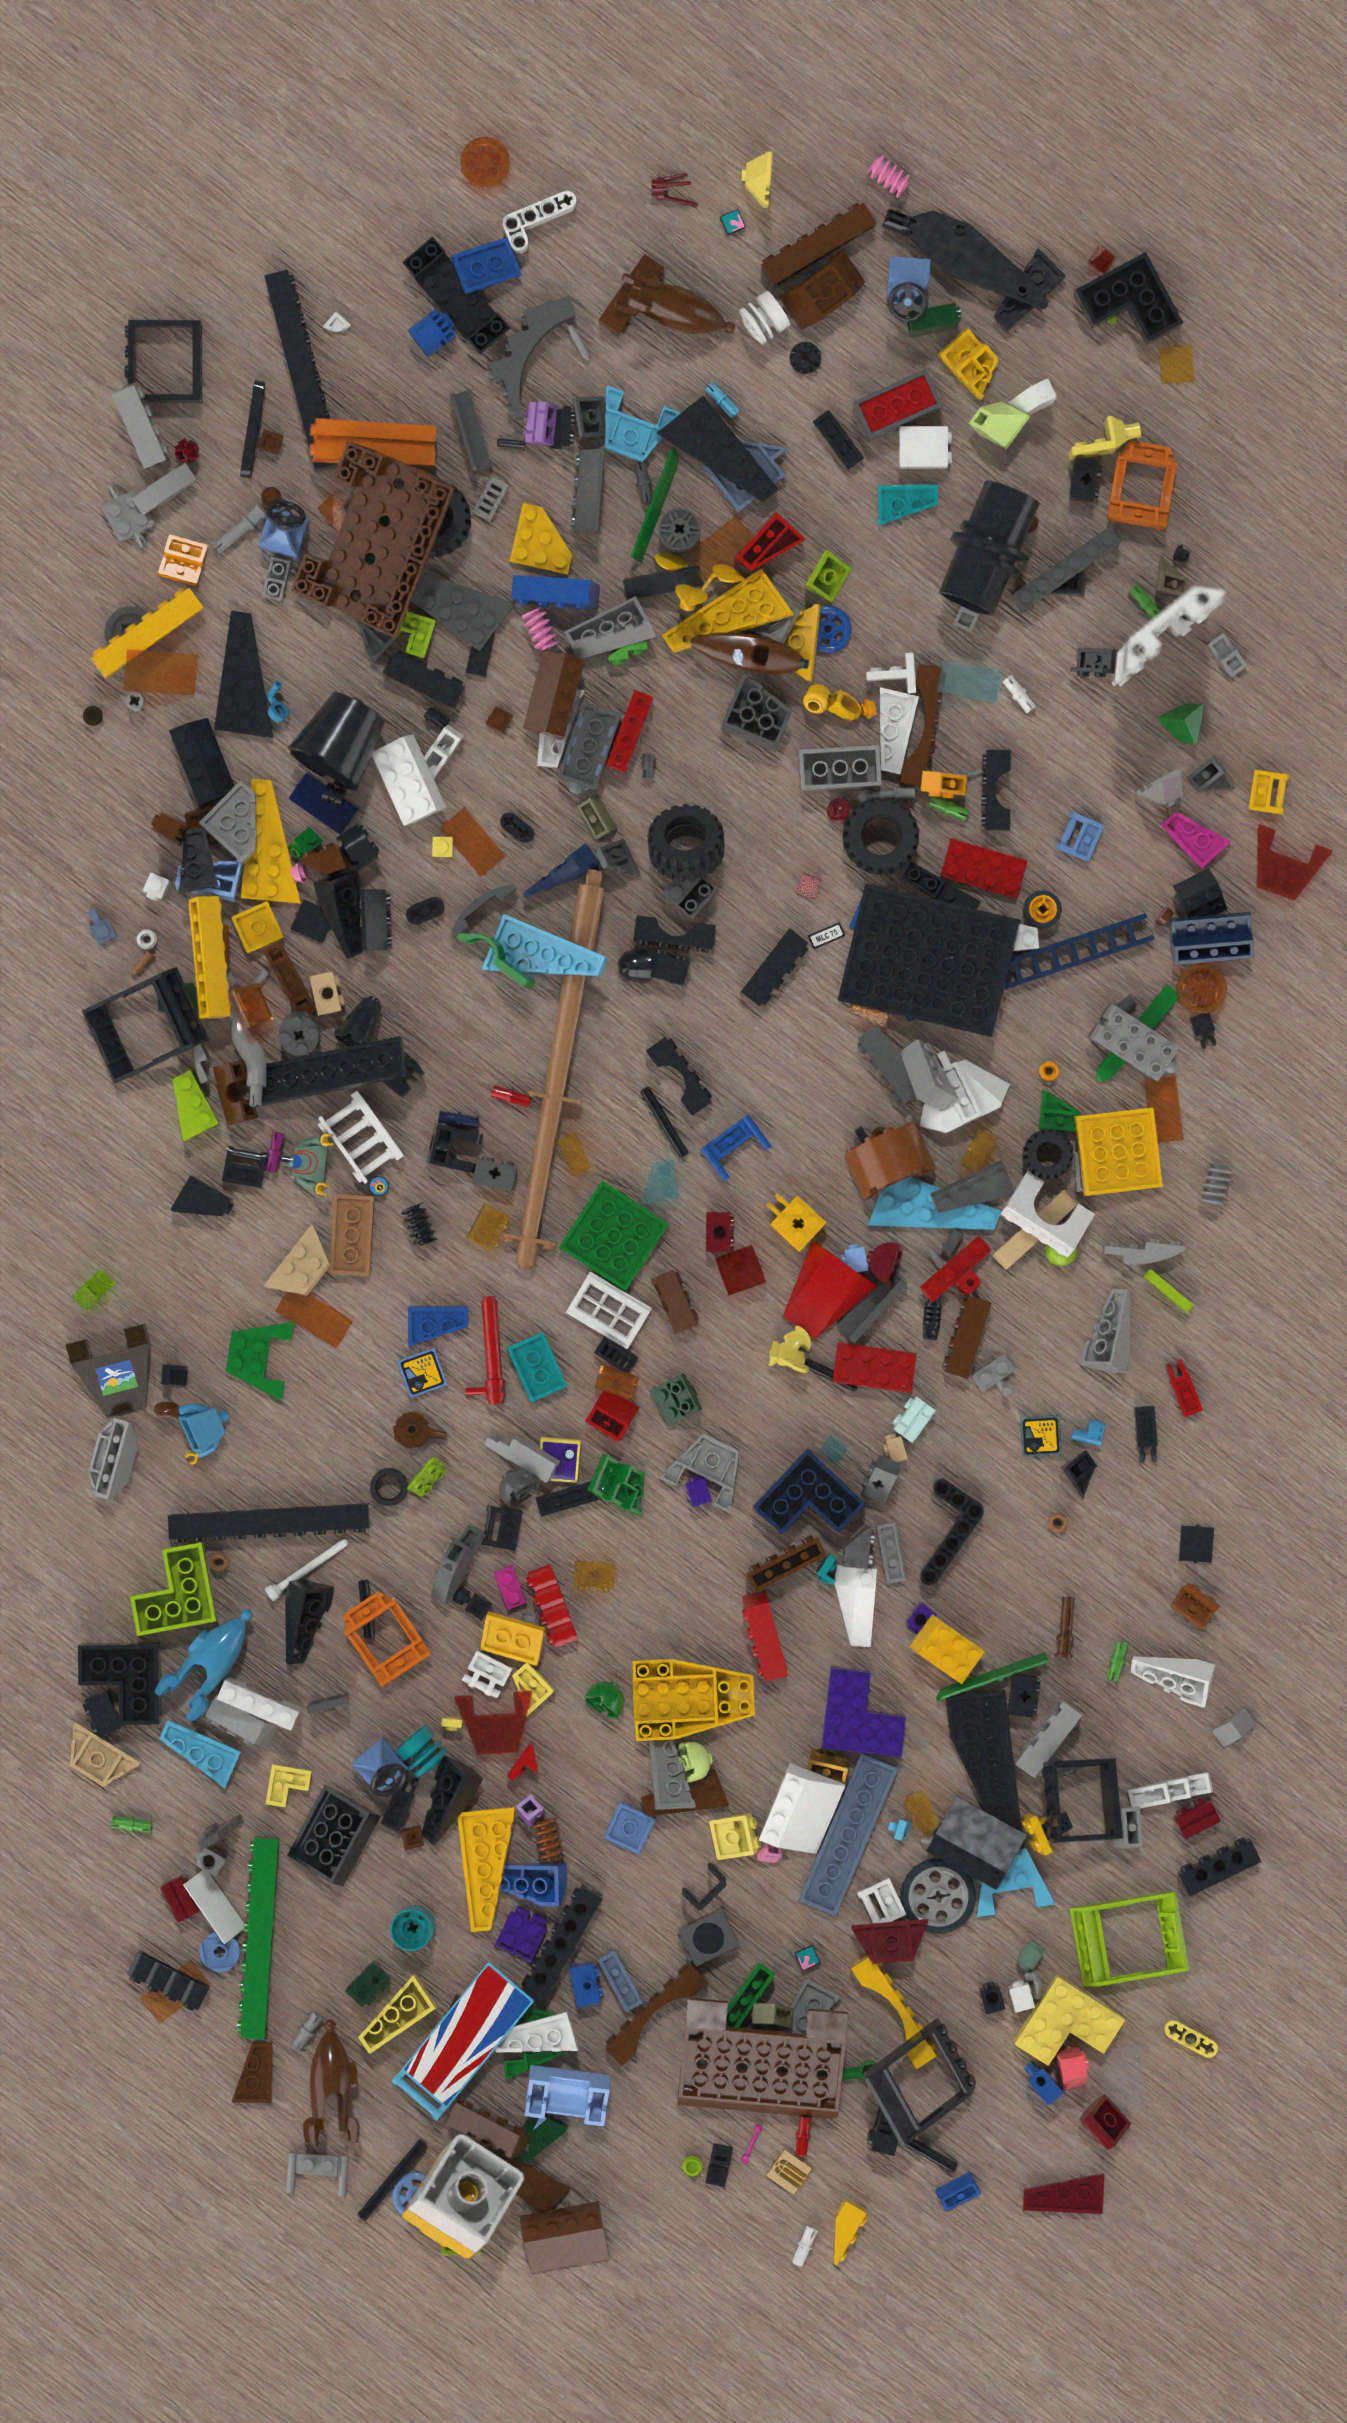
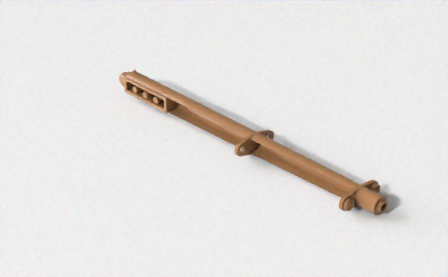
[502,869,605,1270]

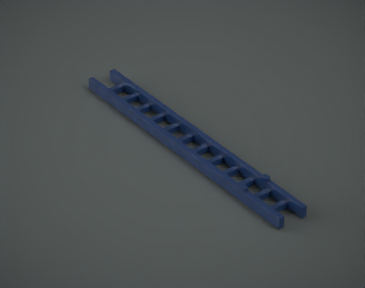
[906,913,1155,1022]

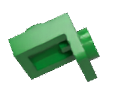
[288,826,323,861]

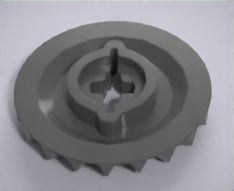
[104,606,152,658]

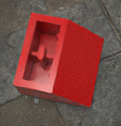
[585,1386,640,1442]

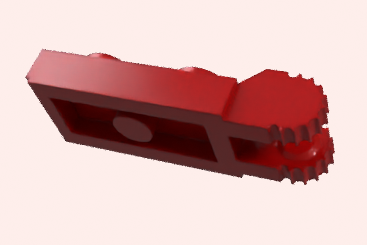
[1165,1359,1203,1418]

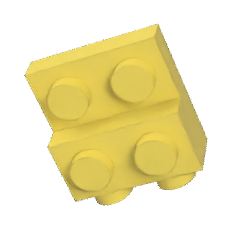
[709,1812,761,1860]

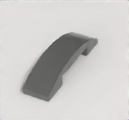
[451,885,516,938]

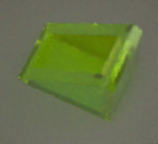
[72,1269,115,1311]

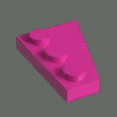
[1160,811,1231,869]

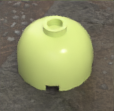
[677,1742,713,1783]

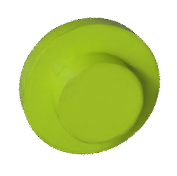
[682,2156,702,2176]

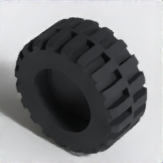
[428,481,471,558]
[842,797,920,875]
[648,804,725,882]

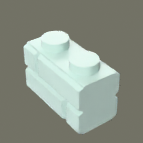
[892,1396,936,1443]

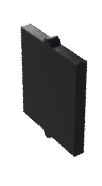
[291,899,331,944]
[1179,1525,1214,1564]

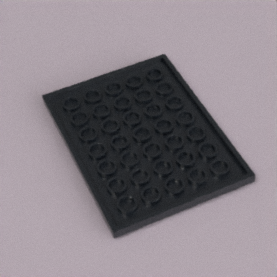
[838,883,1021,1037]

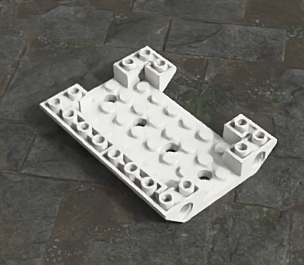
[1111,587,1226,687]

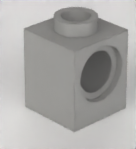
[194,1846,227,1877]

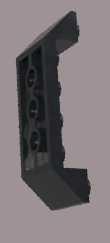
[402,236,511,354]

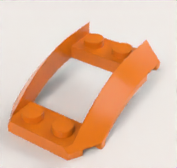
[1107,440,1178,532]
[344,1592,431,1687]

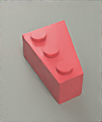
[1056,2046,1090,2090]

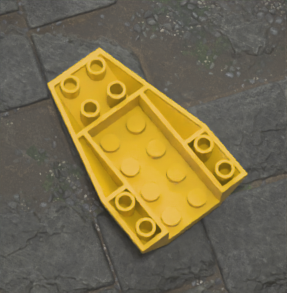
[632,1659,755,1741]

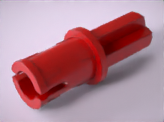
[491,1085,531,1107]
[795,2116,812,2156]

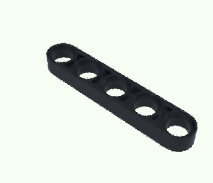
[240,380,265,478]

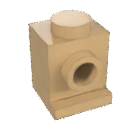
[883,1433,908,1462]

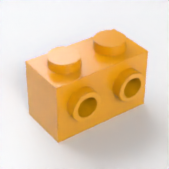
[921,771,967,799]

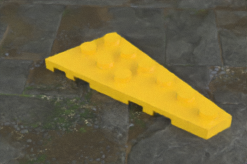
[662,568,794,653]
[241,779,301,904]
[458,1807,516,1932]

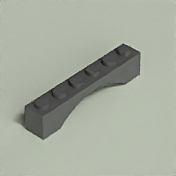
[1010,526,1121,614]

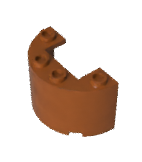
[844,1122,937,1201]

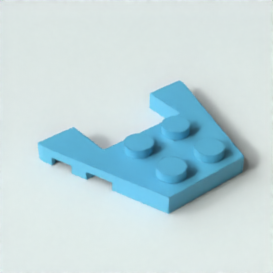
[605,385,681,462]
[977,1848,1054,1917]

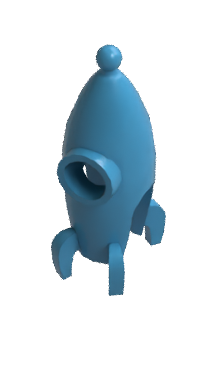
[154,1609,253,1722]

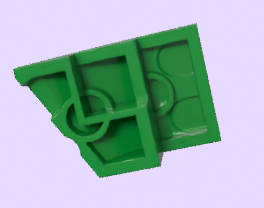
[587,1454,645,1517]

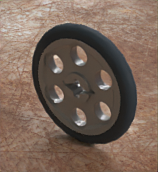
[901,1858,976,1934]

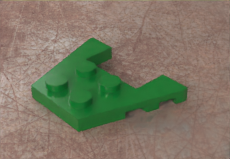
[225,1322,294,1400]
[504,2007,563,2079]

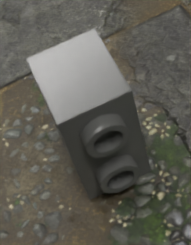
[472,1156,517,1191]
[862,1455,901,1504]

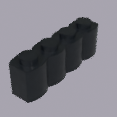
[383,650,465,709]
[127,1951,210,2011]

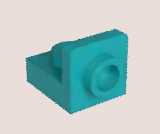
[816,1553,837,1585]

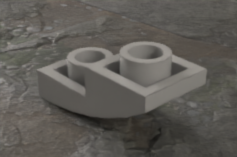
[262,556,291,601]

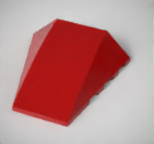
[783,1240,877,1339]

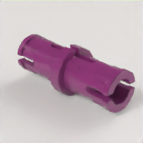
[265,1131,285,1173]

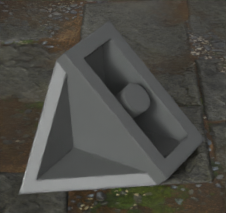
[1187,756,1235,793]

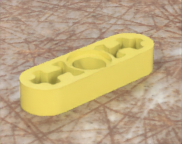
[1164,2019,1218,2058]

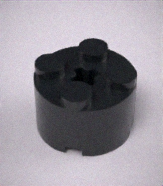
[336,825,380,871]

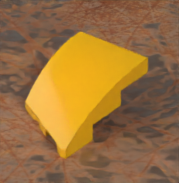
[937,328,998,400]

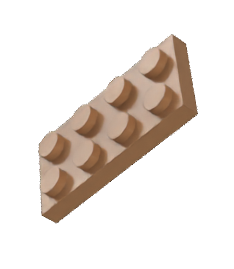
[329,1194,374,1276]

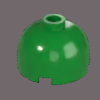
[584,1681,624,1719]

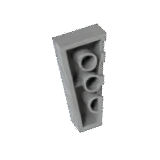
[564,596,656,659]
[1014,1697,1082,1778]

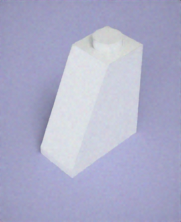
[1008,379,1057,415]

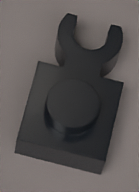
[1190,1012,1216,1049]

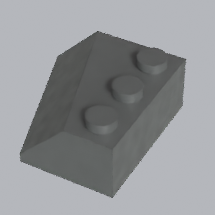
[720,671,792,753]

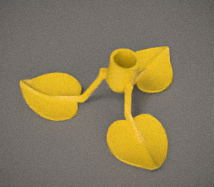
[653,552,745,611]

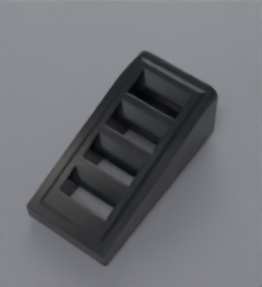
[1050,574,1086,596]
[594,1336,638,1374]

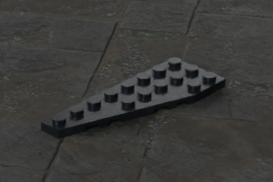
[945,1689,1024,1849]

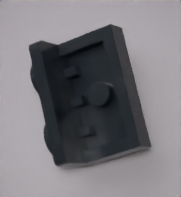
[550,406,575,450]
[1071,648,1116,677]

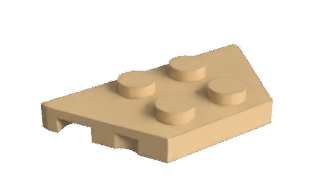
[264,1225,331,1296]
[69,1721,141,1787]

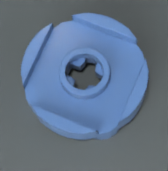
[200,1932,240,1972]

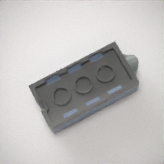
[558,701,621,795]

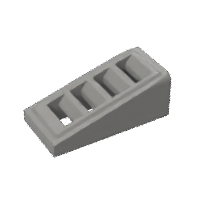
[472,476,509,522]

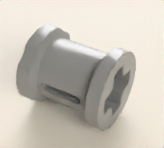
[126,692,145,712]

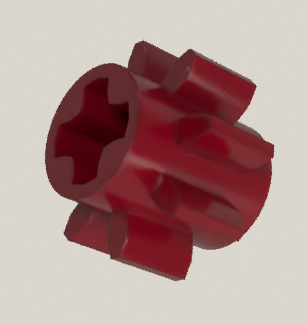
[174,438,200,465]

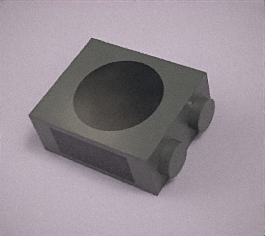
[677,1907,739,1966]

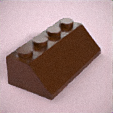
[523,651,584,739]

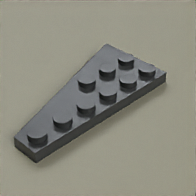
[411,573,515,652]

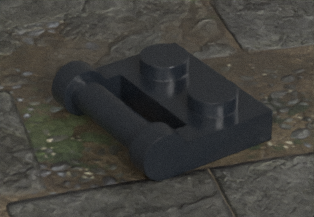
[222,1146,268,1188]
[481,1505,523,1551]

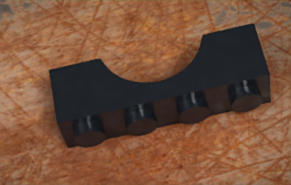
[981,750,1011,831]
[633,915,716,953]
[646,1037,712,1116]

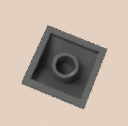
[573,397,605,442]

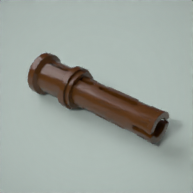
[1055,1597,1075,1658]

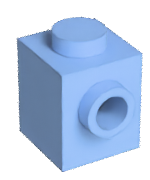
[841,1243,868,1272]

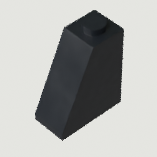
[170,1175,234,1217]

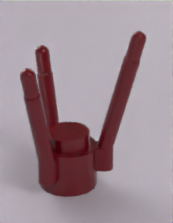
[651,173,698,207]

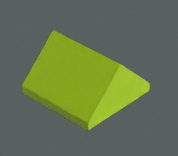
[805,550,852,603]

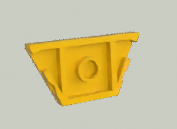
[784,604,821,682]

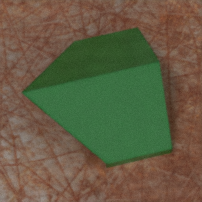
[1156,703,1204,744]

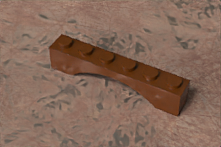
[899,664,946,787]
[605,1963,708,2066]

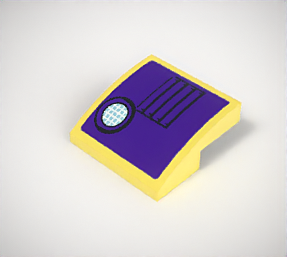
[537,1437,581,1483]

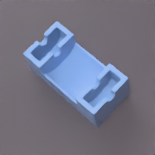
[524,2065,610,2126]

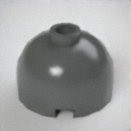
[499,1469,539,1508]

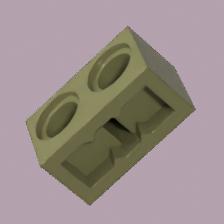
[751,2003,793,2029]

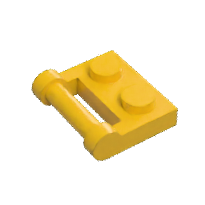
[1248,770,1289,815]

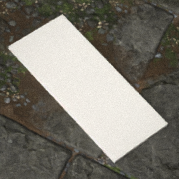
[183,1870,245,1944]

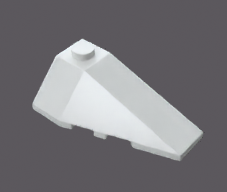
[835,1565,877,1647]
[1130,1656,1216,1708]

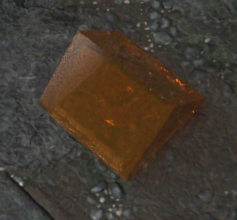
[229,983,273,1031]

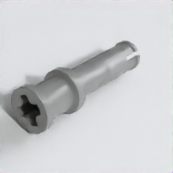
[212,504,267,554]

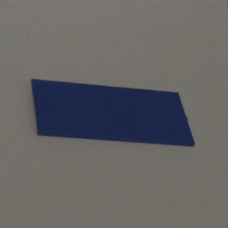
[288,772,359,835]

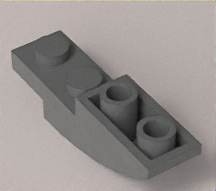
[431,1524,486,1606]

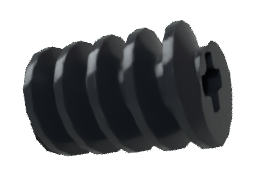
[401,1202,438,1246]

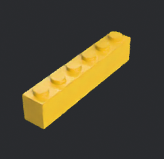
[91,588,203,679]
[188,896,231,1019]

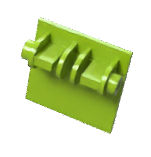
[407,1456,447,1497]

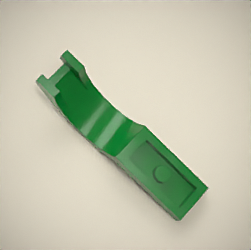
[457,933,536,989]

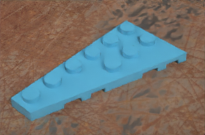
[481,914,608,976]

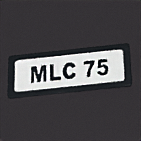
[808,922,845,949]

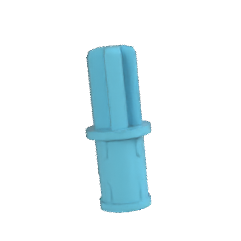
[704,382,739,418]

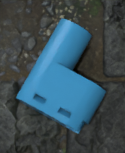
[1071,1419,1106,1446]

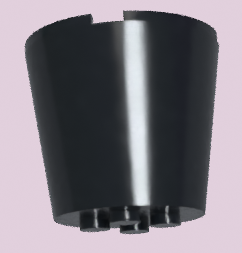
[287,692,385,791]

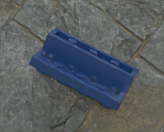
[1170,912,1254,965]

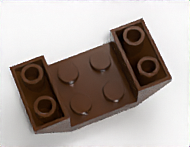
[779,249,865,330]

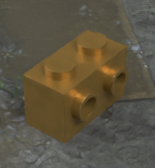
[807,1748,851,1784]

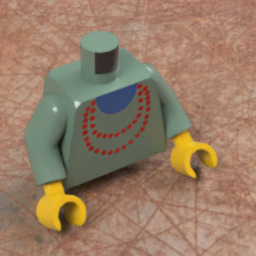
[281,1134,334,1196]

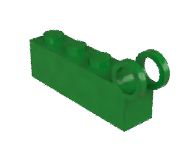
[726,1962,776,2028]

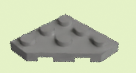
[199,780,256,864]

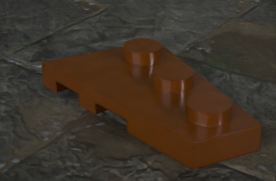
[231,2042,273,2103]

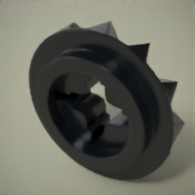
[789,342,821,374]

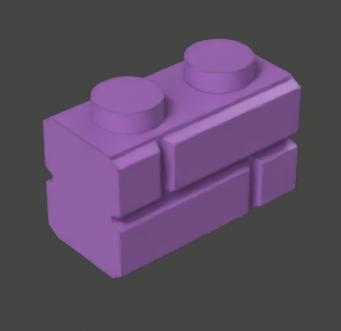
[524,402,558,446]

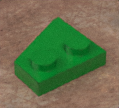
[1039,1090,1081,1132]

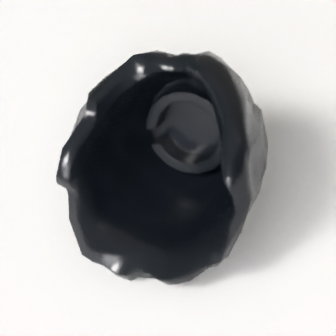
[618,949,653,984]

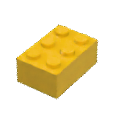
[909,1614,985,1684]

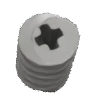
[1199,1162,1233,1205]

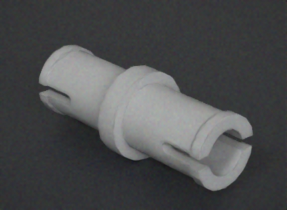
[291,2011,323,2051]

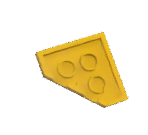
[509,503,572,576]

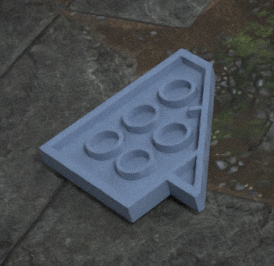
[698,441,787,513]

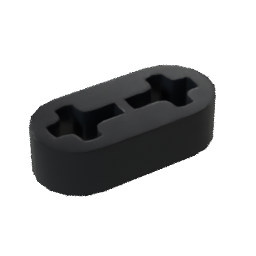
[500,813,534,843]

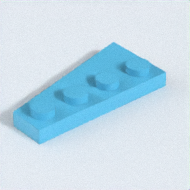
[159,1720,241,1788]

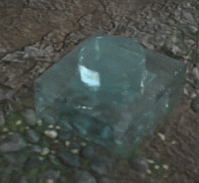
[819,1434,847,1462]

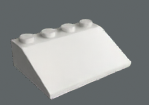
[759,1763,845,1854]

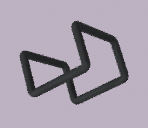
[682,1862,726,1911]

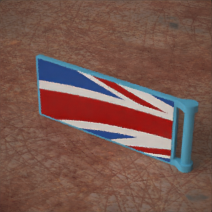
[391,1963,534,2121]

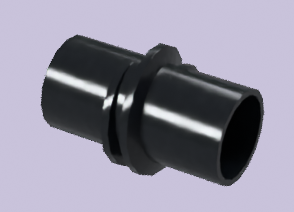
[938,480,1040,616]

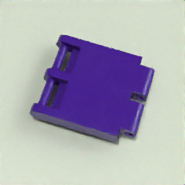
[494,1906,547,1963]

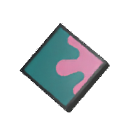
[720,209,746,236]
[794,1944,821,1971]

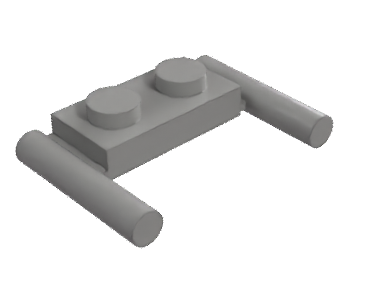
[286,2152,348,2196]

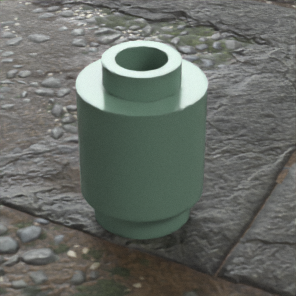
[1017,1940,1044,1971]

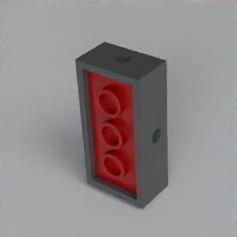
[852,369,943,442]

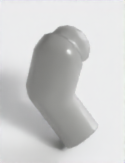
[1025,1970,1042,1999]

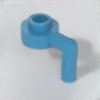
[266,681,289,722]

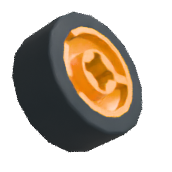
[1023,890,1062,929]

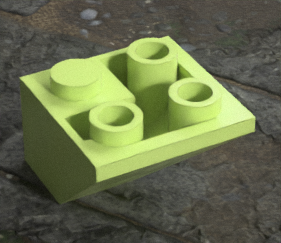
[969,401,1030,449]

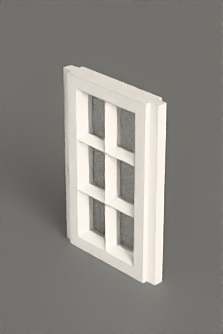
[566,1271,652,1349]

